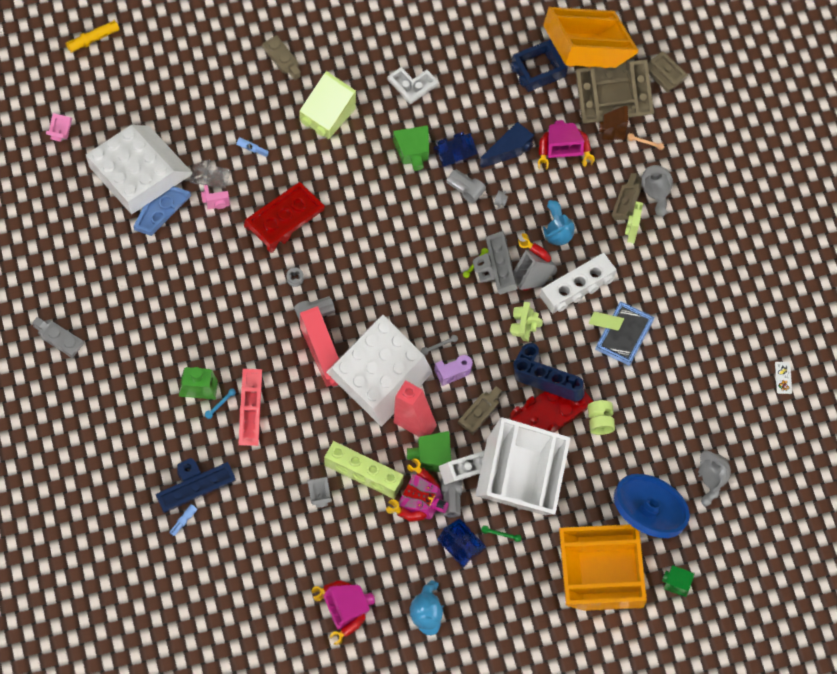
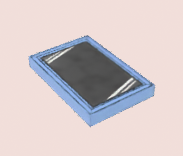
[595,301,655,366]

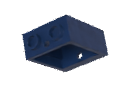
[510,39,568,92]

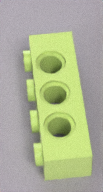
[324,441,404,499]

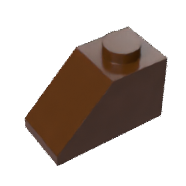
[599,106,628,140]

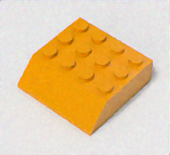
[543,7,638,68]
[559,524,647,611]

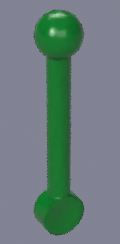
[481,525,522,542]

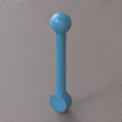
[205,388,236,419]

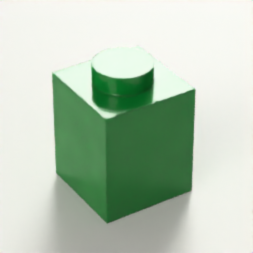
[662,565,695,597]

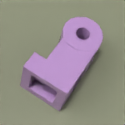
[434,355,473,386]

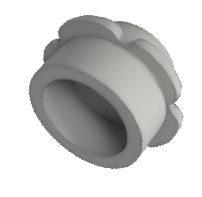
[494,191,508,208]

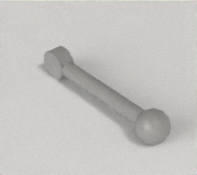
[421,335,458,356]

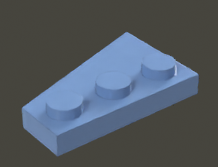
[133,186,191,236]

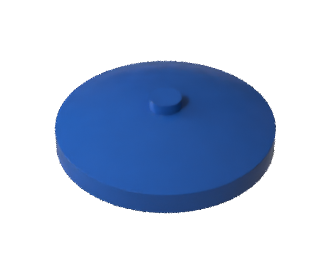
[614,474,690,538]

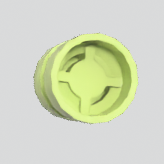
[588,400,615,435]

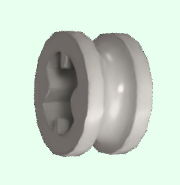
[287,268,304,287]

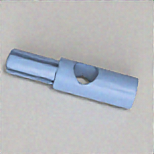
[236,137,269,157]
[170,504,197,536]

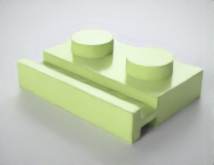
[625,201,643,243]

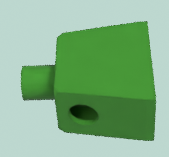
[393,126,429,171]
[179,367,218,400]
[407,431,451,472]

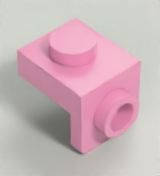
[46,113,72,142]
[201,185,230,209]

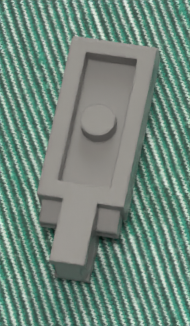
[32,317,84,358]

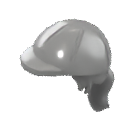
[641,165,673,217]
[698,451,731,507]

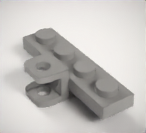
[473,231,518,295]

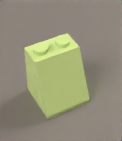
[300,71,356,139]

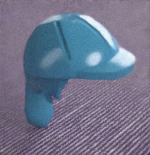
[543,200,575,246]
[409,580,444,635]

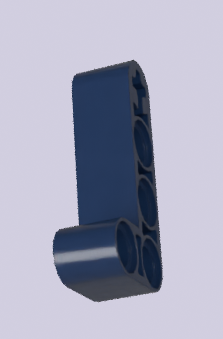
[513,343,585,401]

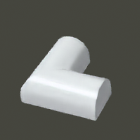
[387,67,439,105]

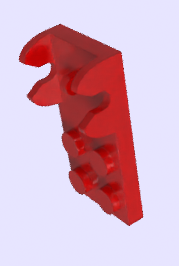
[244,182,325,253]
[509,382,594,433]

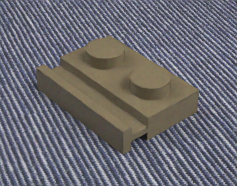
[648,51,688,93]

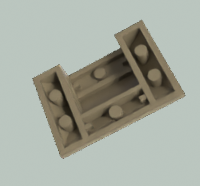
[575,60,654,124]

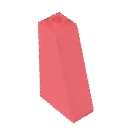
[300,306,339,387]
[394,380,437,437]

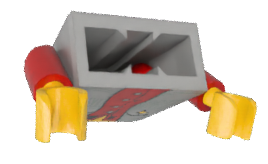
[514,233,557,291]

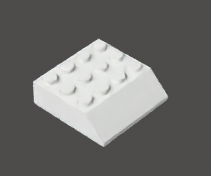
[86,125,192,214]
[326,315,433,427]
[475,417,570,515]

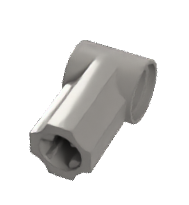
[447,169,486,203]
[294,296,335,322]
[441,478,462,518]

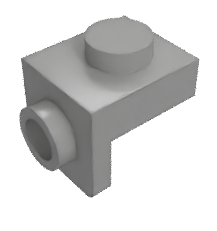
[307,476,332,508]

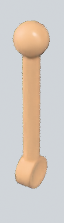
[627,133,664,150]

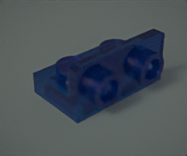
[433,131,478,167]
[438,518,486,567]

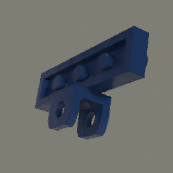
[155,458,236,513]

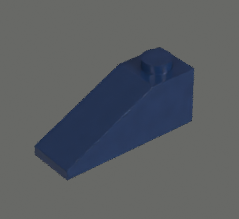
[480,122,534,168]

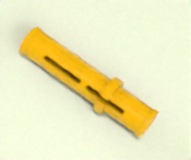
[66,20,119,53]

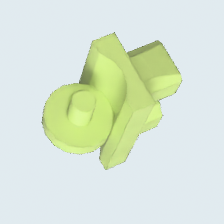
[510,302,543,341]

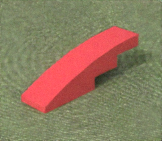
[239,369,262,446]

